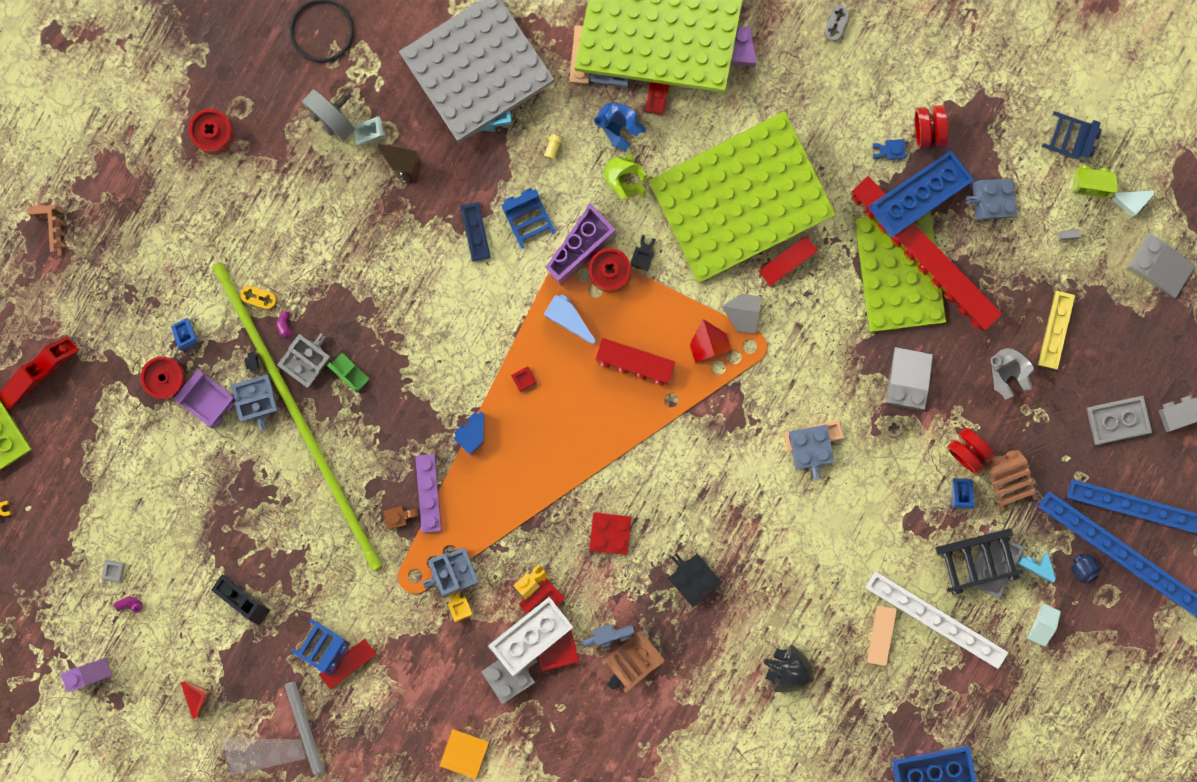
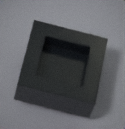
[245,352,260,373]
[607,673,622,690]

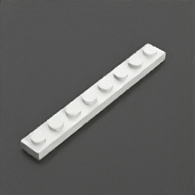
[865,571,1008,669]

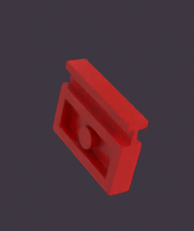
[518,578,565,614]

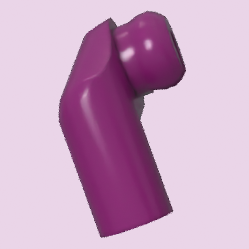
[276,310,293,339]
[114,596,143,613]

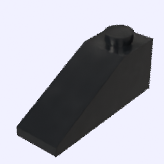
[211,574,271,626]

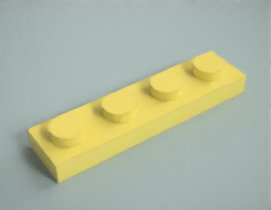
[1038,291,1075,370]

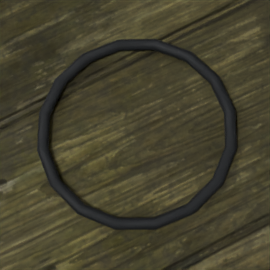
[289,0,354,62]

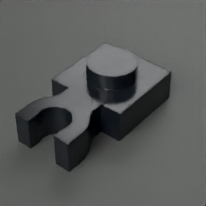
[630,235,656,272]

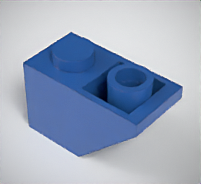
[454,411,485,455]

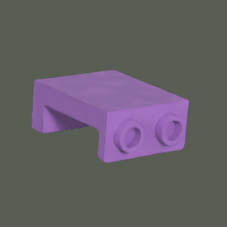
[174,369,235,429]

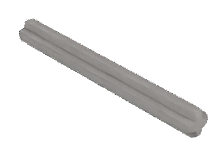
[285,681,324,775]

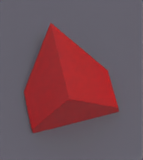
[690,319,732,363]
[180,680,211,719]

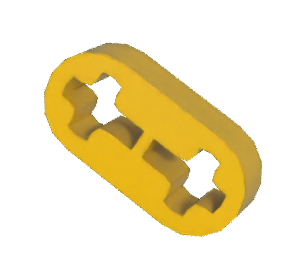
[240,286,277,310]

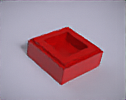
[511,366,537,392]

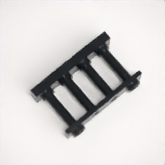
[935,528,1023,595]

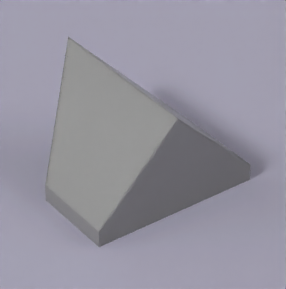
[722,294,761,334]

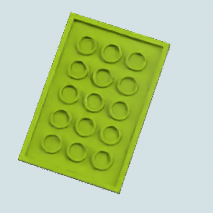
[854,211,946,333]

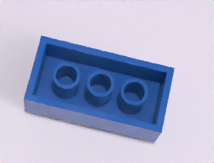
[890,745,977,782]

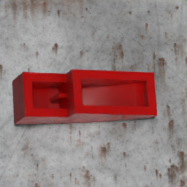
[759,235,818,287]

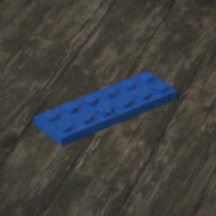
[868,150,974,238]

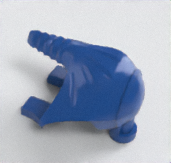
[594,102,646,152]

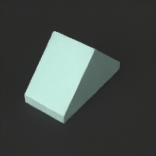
[353,117,386,145]
[1111,191,1154,217]
[1027,603,1061,646]

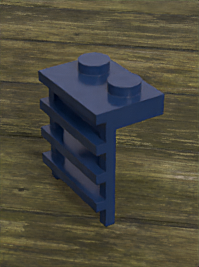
[1041,111,1102,163]

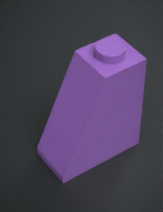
[60,658,113,693]

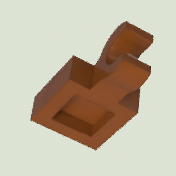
[383,506,419,530]

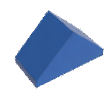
[171,317,201,353]
[951,478,975,509]

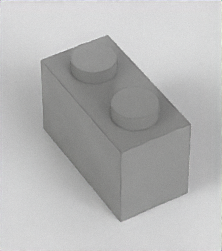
[1158,395,1197,432]

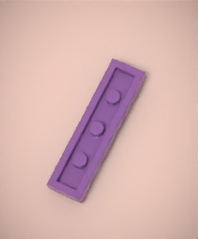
[415,454,442,533]

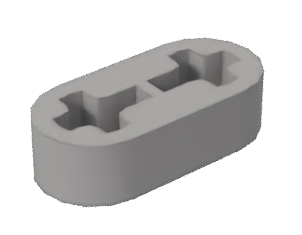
[824,5,848,42]

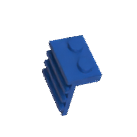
[501,188,556,249]
[290,619,350,676]

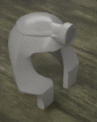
[991,348,1034,400]

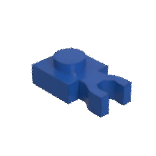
[872,139,906,160]

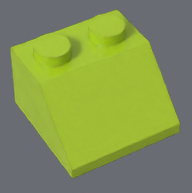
[1071,165,1117,199]

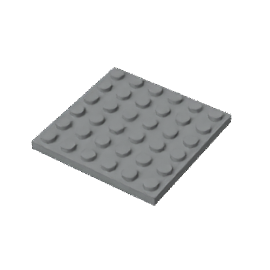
[399,0,555,143]

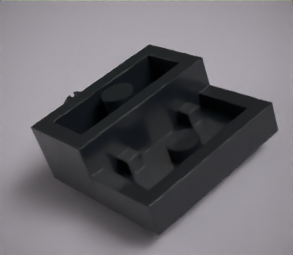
[668,553,722,607]

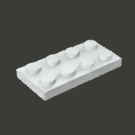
[488,597,573,676]

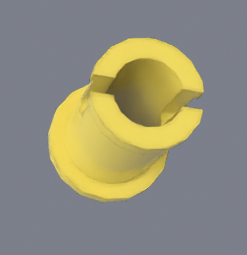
[544,134,563,160]

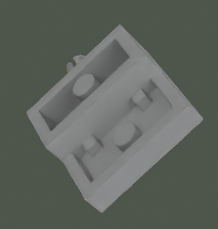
[277,333,331,389]
[481,659,538,704]

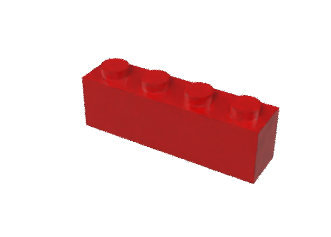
[595,338,676,386]

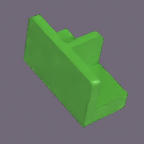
[327,353,370,393]

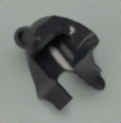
[763,645,814,693]

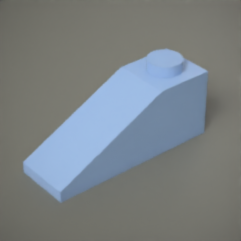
[544,294,595,345]

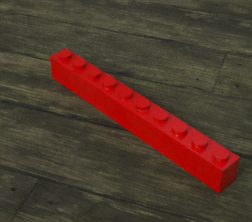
[850,176,1002,332]

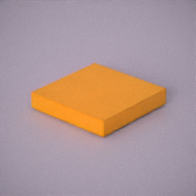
[439,729,489,779]

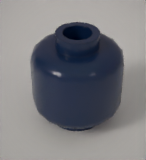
[1071,554,1101,583]

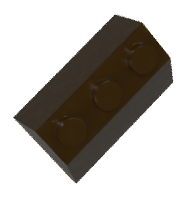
[378,143,421,184]

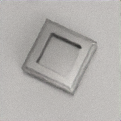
[1058,229,1081,241]
[101,560,125,582]

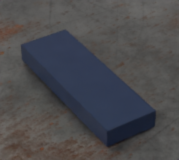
[460,202,491,262]

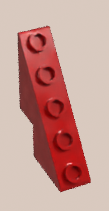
[0,336,79,410]

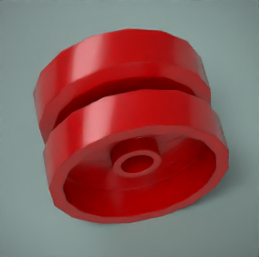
[914,105,948,149]
[189,109,235,155]
[589,248,631,293]
[140,356,187,400]
[946,427,996,476]

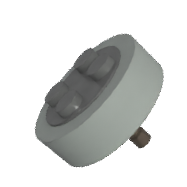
[302,89,355,142]

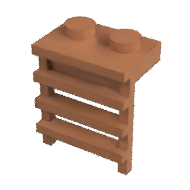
[28,203,66,256]
[983,450,1037,511]
[602,631,665,693]

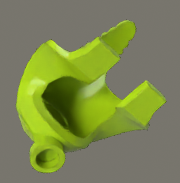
[603,154,647,200]

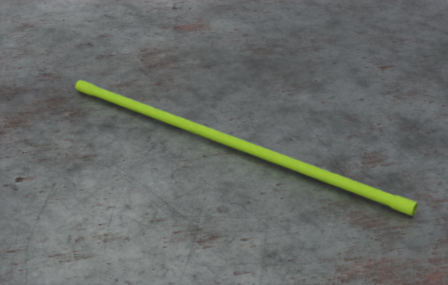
[212,263,383,571]

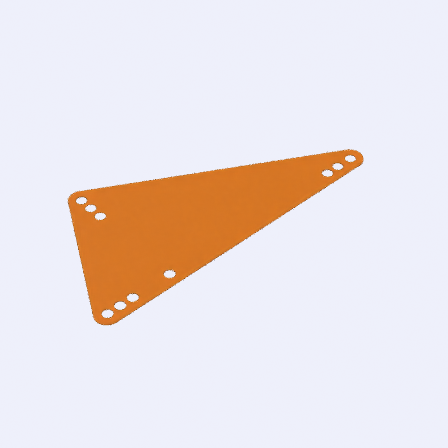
[398,258,767,594]

